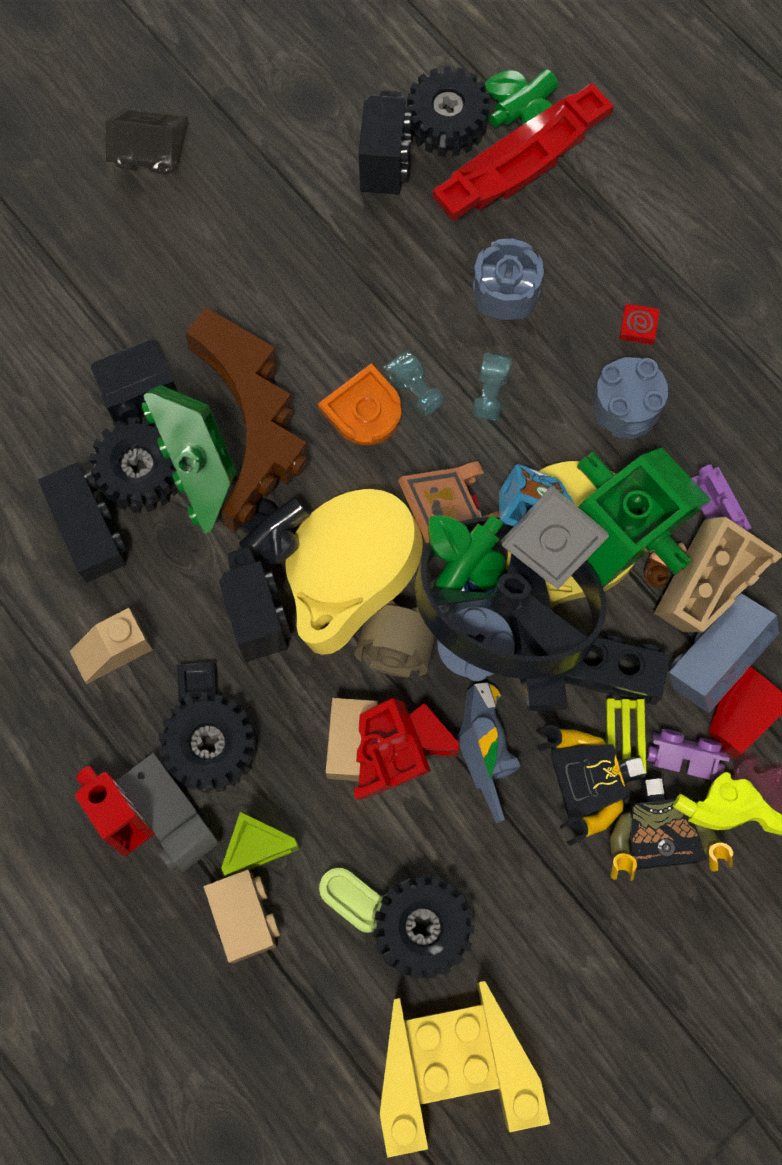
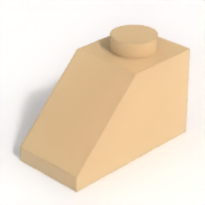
[70,608,153,684]

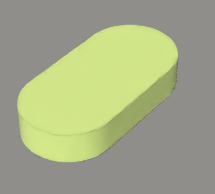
[319,868,381,933]

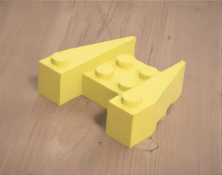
[380,981,550,1158]

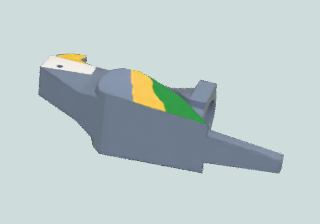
[457,683,520,823]

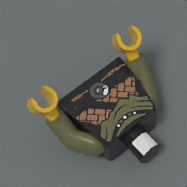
[610,779,733,881]

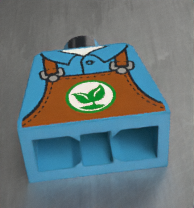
[499,464,574,527]

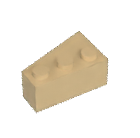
[654,517,782,632]

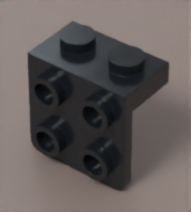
[91,340,178,423]

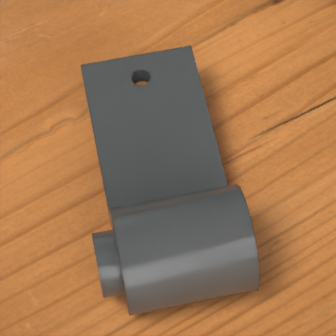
[116,753,220,873]

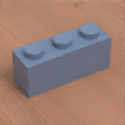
[669,593,779,713]

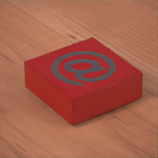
[619,304,660,345]

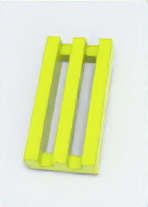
[605,699,646,775]

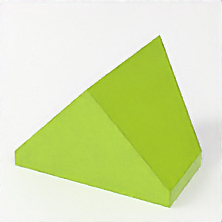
[221,812,300,877]

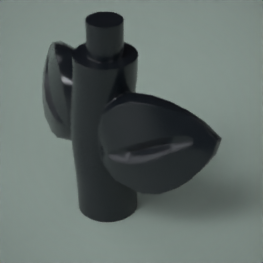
[237,496,311,565]

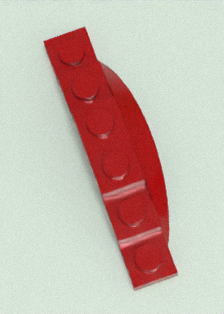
[432,83,614,221]

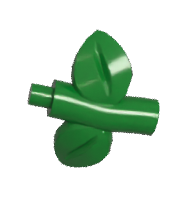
[485,69,558,127]
[428,515,506,591]

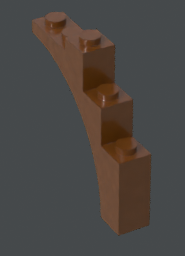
[186,307,309,532]

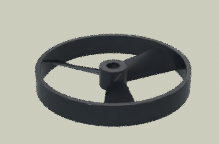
[414,517,606,679]

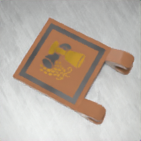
[398,461,500,544]

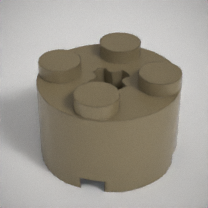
[355,601,436,677]

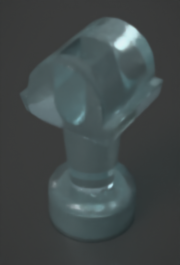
[384,350,446,416]
[472,352,512,420]

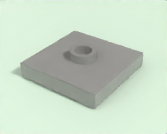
[501,486,609,590]

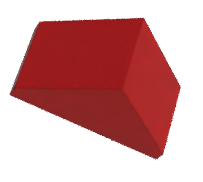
[409,703,459,757]

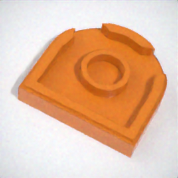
[318,363,402,445]

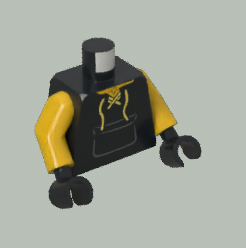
[536,724,645,846]

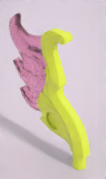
[673,758,782,836]

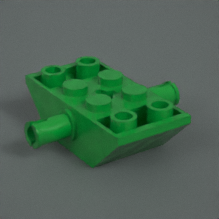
[142,385,237,534]
[577,448,711,588]

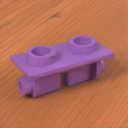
[691,465,752,531]
[646,729,730,781]

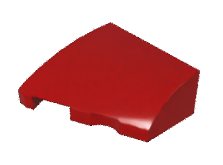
[708,666,782,759]
[354,698,431,800]

